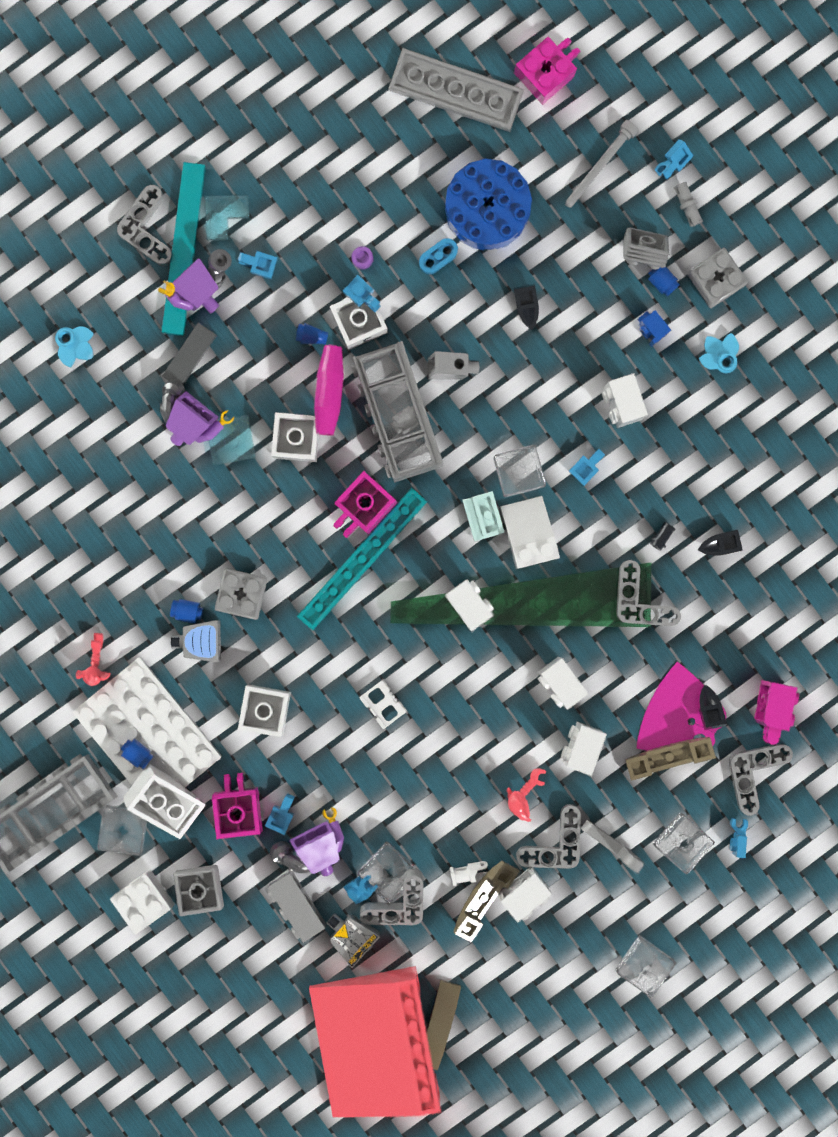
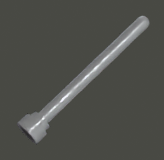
[565,120,639,207]

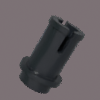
[650,522,676,551]

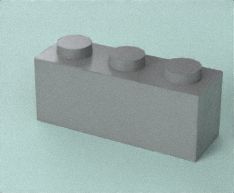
[267,871,326,943]

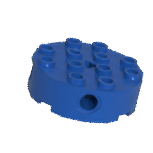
[445,159,532,250]

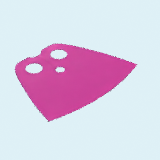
[636,662,727,751]

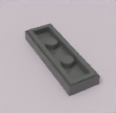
[162,323,217,385]

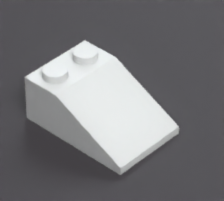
[500,496,560,569]
[123,764,206,839]

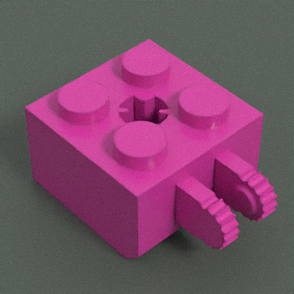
[514,36,581,105]
[333,471,397,538]
[754,680,799,745]
[212,773,263,839]

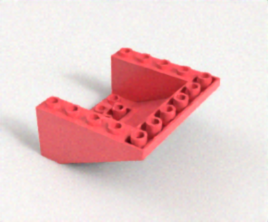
[309,966,441,1117]

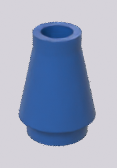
[295,323,328,345]

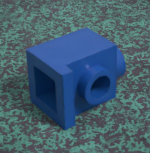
[637,310,671,347]

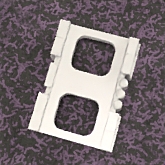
[359,679,407,729]

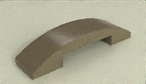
[625,737,716,781]
[454,861,520,942]
[426,980,461,1071]

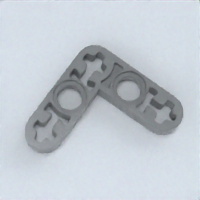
[117,185,172,266]
[616,560,681,626]
[729,744,793,815]
[516,804,581,869]
[581,820,644,873]
[360,868,423,925]

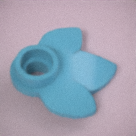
[55,326,94,368]
[699,333,739,374]

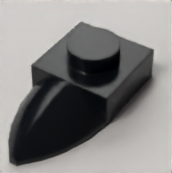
[513,284,539,330]
[698,530,743,556]
[699,685,727,730]

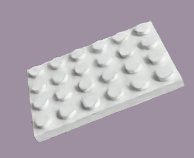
[72,657,223,787]

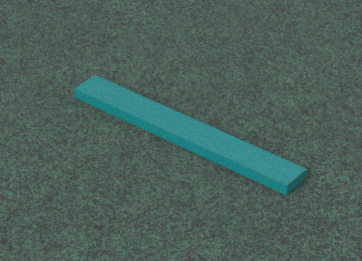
[162,162,206,336]
[297,487,427,631]

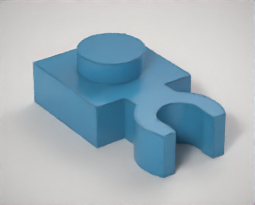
[343,875,378,904]

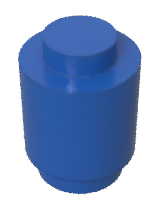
[648,267,680,297]
[170,599,204,624]
[120,738,154,769]

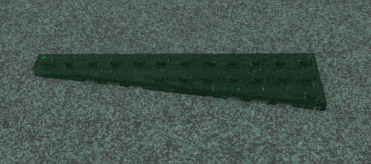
[390,562,651,627]

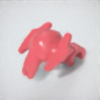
[76,633,110,686]
[507,768,546,822]

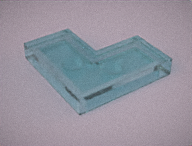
[205,195,250,241]

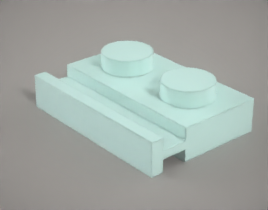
[462,491,505,542]

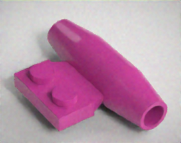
[314,345,344,436]

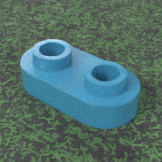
[419,238,458,274]

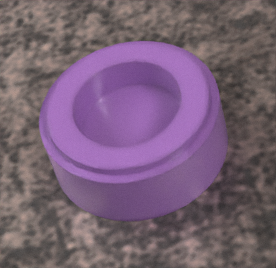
[352,246,373,269]

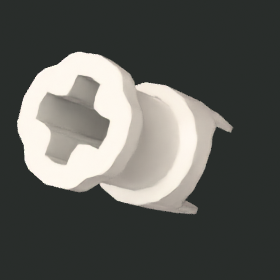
[450,861,488,886]

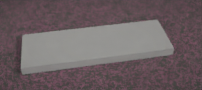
[389,48,524,132]

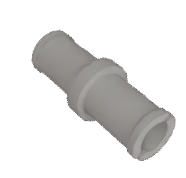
[674,181,703,227]

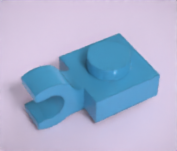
[655,140,693,179]
[238,251,278,279]
[343,275,381,312]
[568,449,605,486]
[265,793,295,835]
[730,818,748,858]

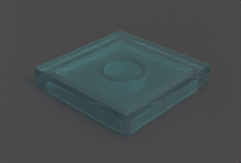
[209,415,256,466]

